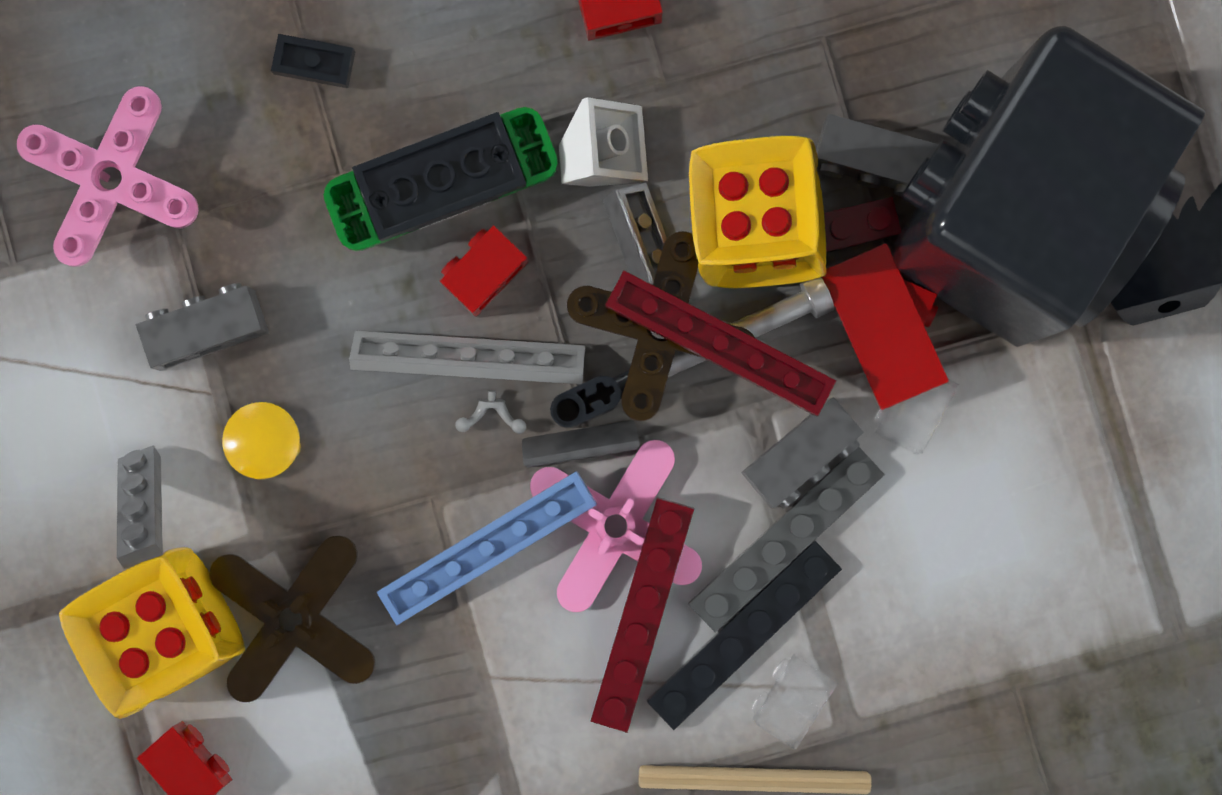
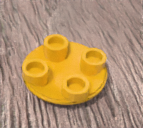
[222,402,301,479]

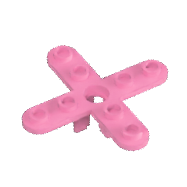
[17,86,199,267]
[530,440,702,612]

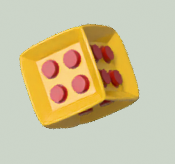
[689,136,827,288]
[59,547,245,719]

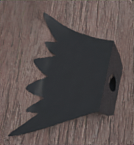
[1111,182,1222,326]

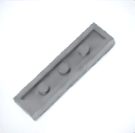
[116,445,163,569]

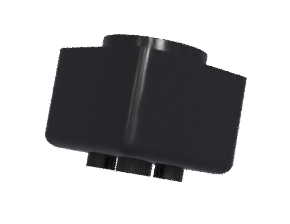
[891,26,1205,347]

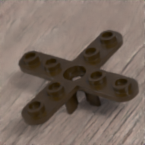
[567,231,755,421]
[209,536,375,703]

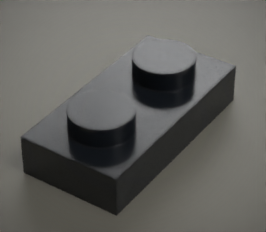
[271,34,356,88]

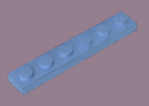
[377,471,597,626]

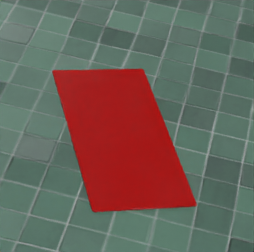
[822,244,949,410]

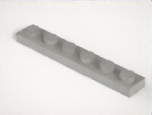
[349,331,585,384]

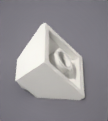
[559,97,648,187]

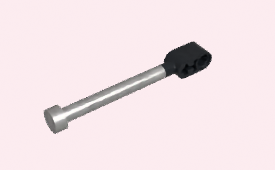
[550,277,834,429]

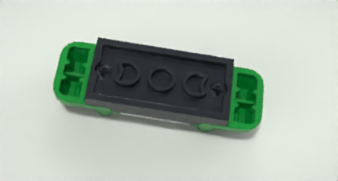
[323,107,558,251]

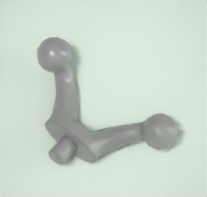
[455,390,527,434]

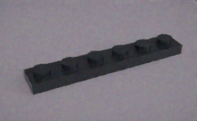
[647,541,842,730]

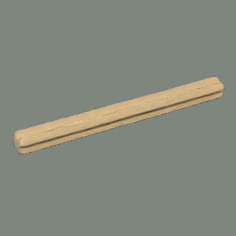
[639,765,871,794]

